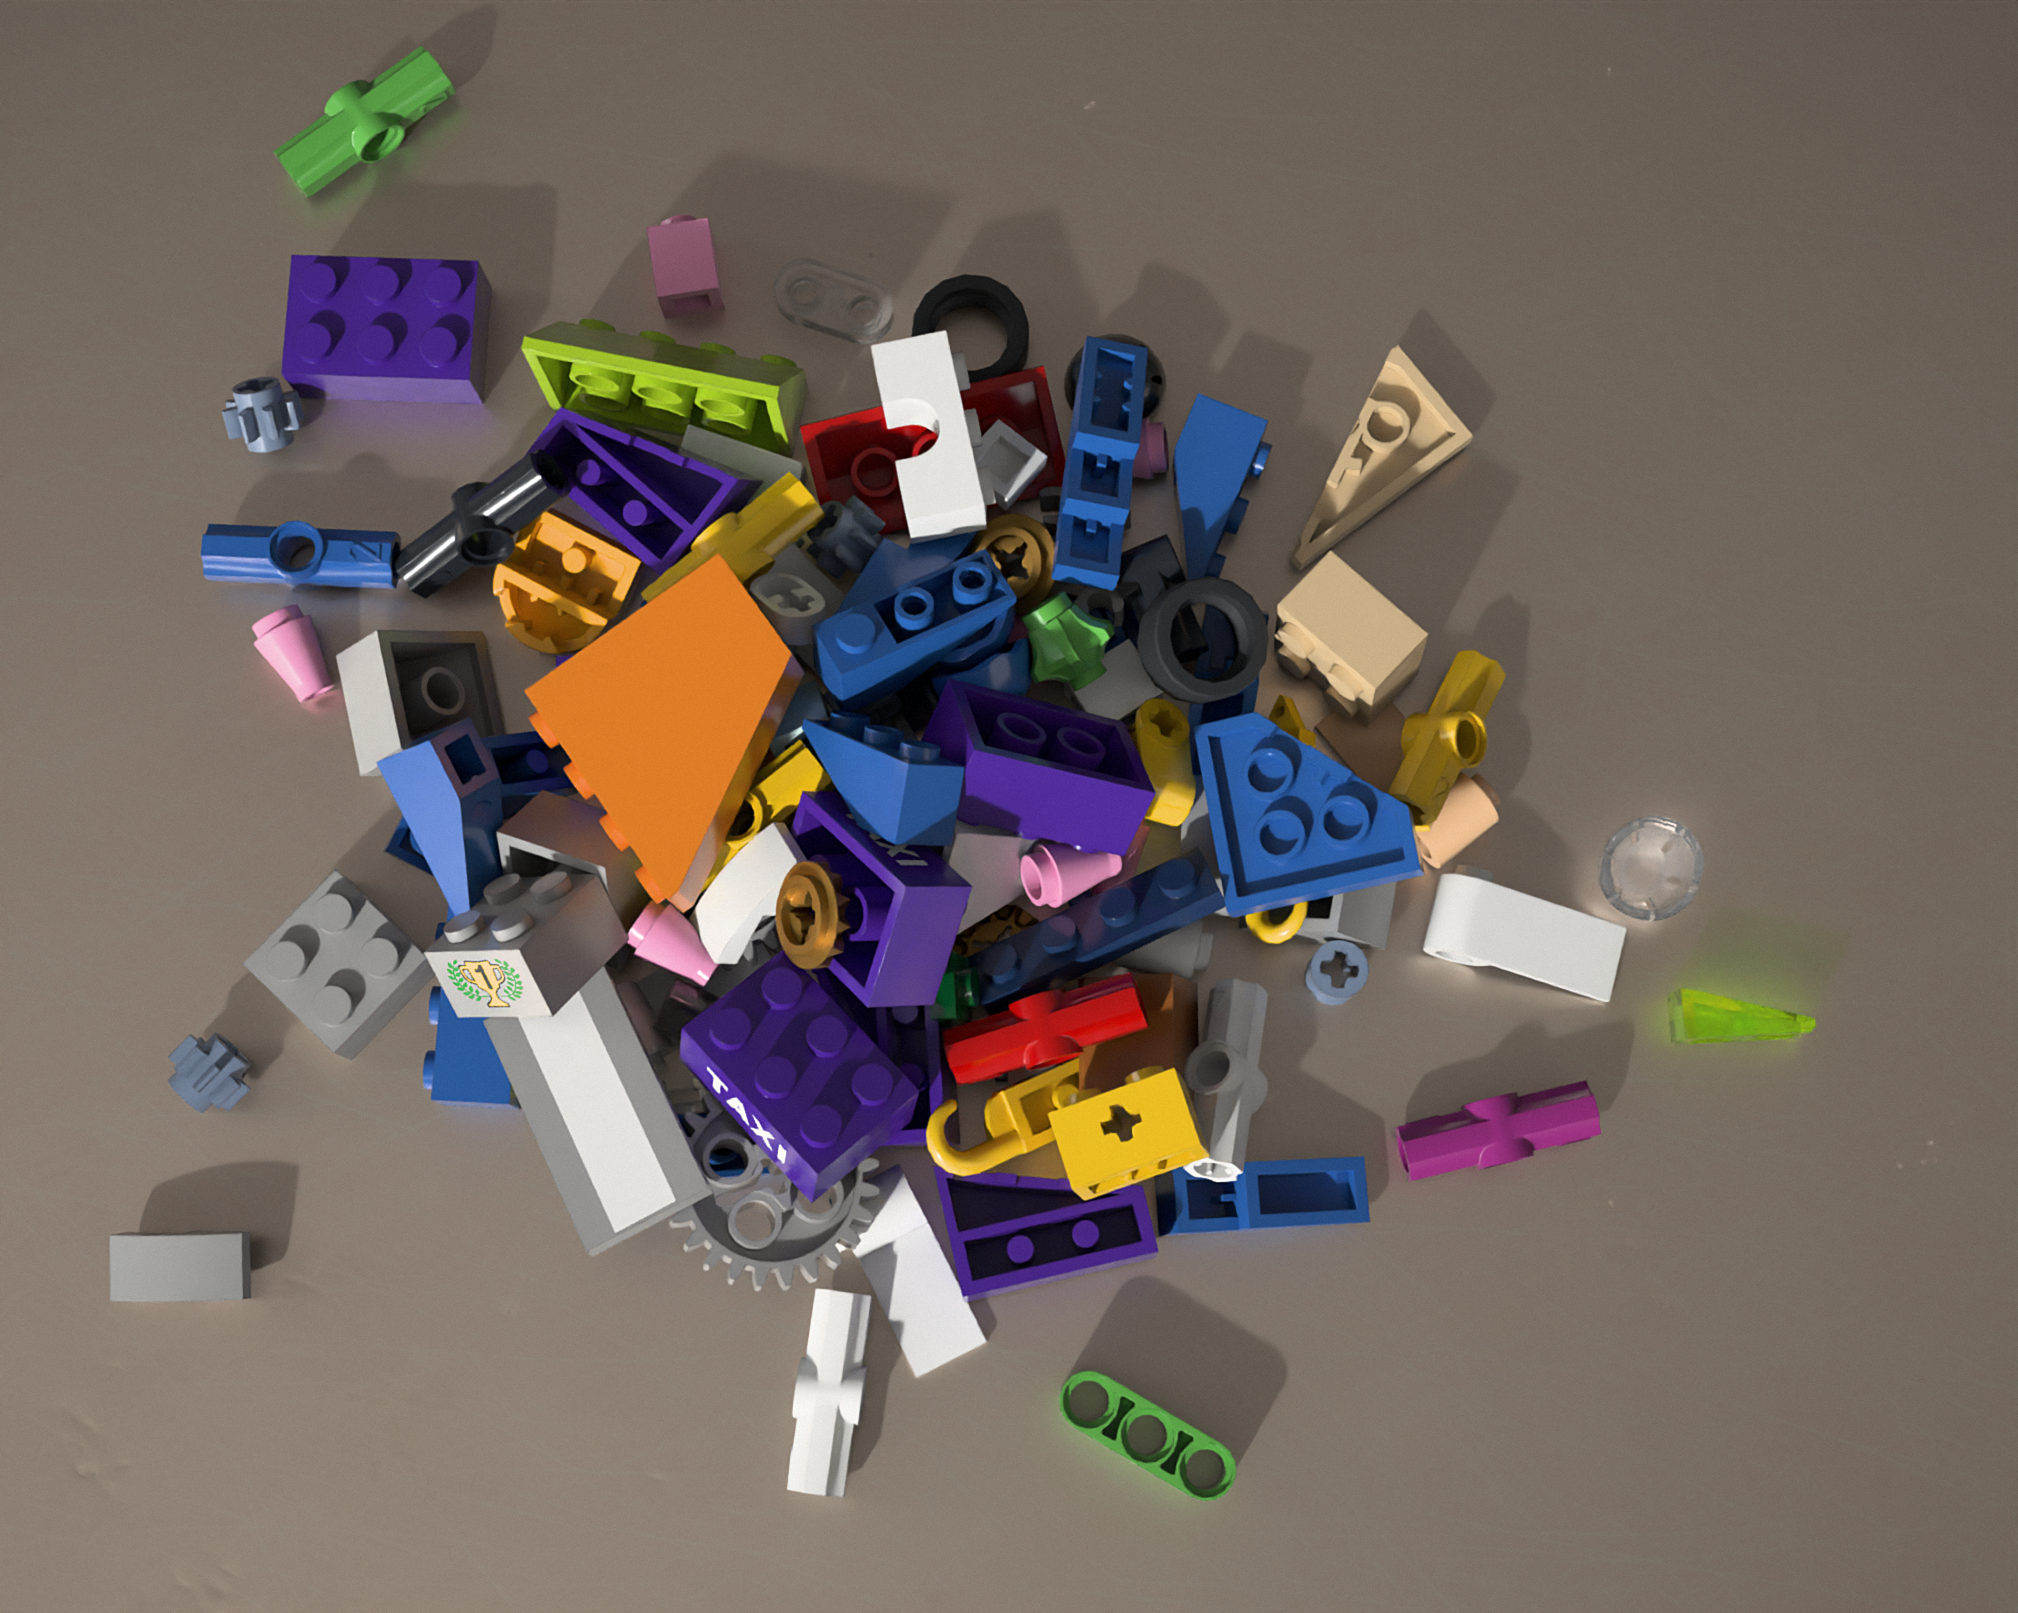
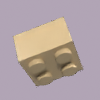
[1274,550,1428,727]

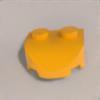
[493,507,647,654]

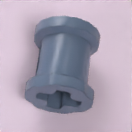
[1304,940,1369,1006]

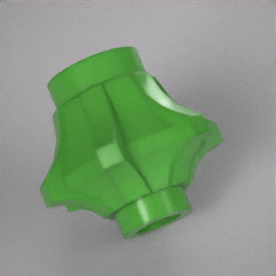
[1021,591,1115,691]

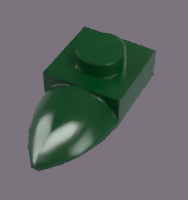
[930,951,980,1027]

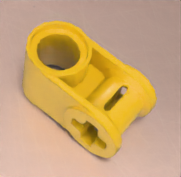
[1127,698,1196,826]

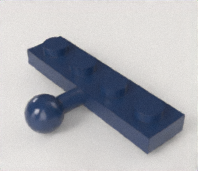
[966,846,1226,1016]

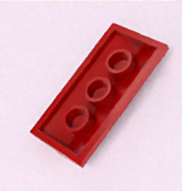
[800,365,1066,535]

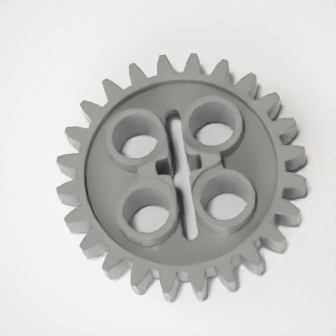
[669,1092,880,1291]

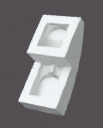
[689,822,807,964]

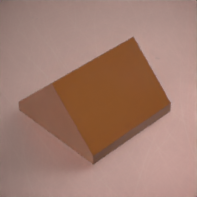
[1078,973,1199,1103]

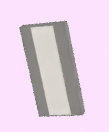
[483,964,713,1257]

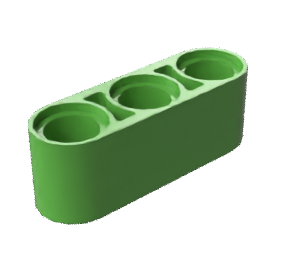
[1059,1370,1236,1501]

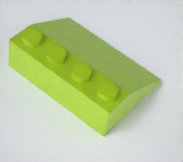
[521,319,808,459]

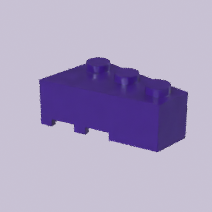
[933,1166,1159,1303]

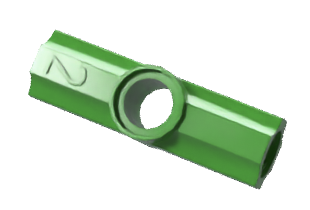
[273,45,456,198]

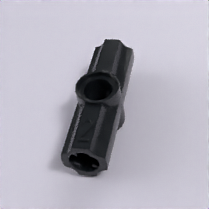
[394,448,571,599]

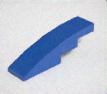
[1051,336,1148,591]

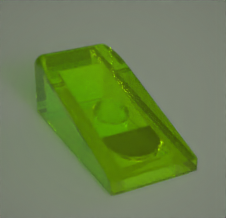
[1667,988,1816,1046]

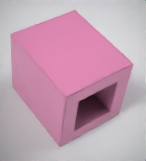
[647,215,725,319]

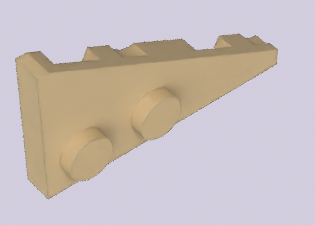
[1290,345,1473,571]

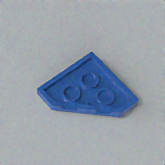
[1193,712,1425,918]

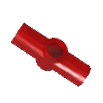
[942,972,1150,1086]

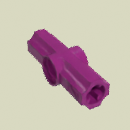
[1394,1080,1601,1182]

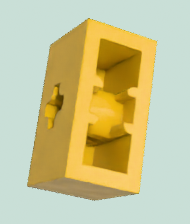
[1048,1066,1210,1201]

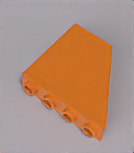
[524,553,805,913]

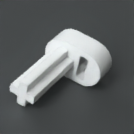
[750,573,825,659]

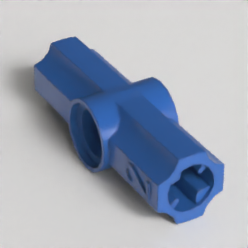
[201,520,401,592]

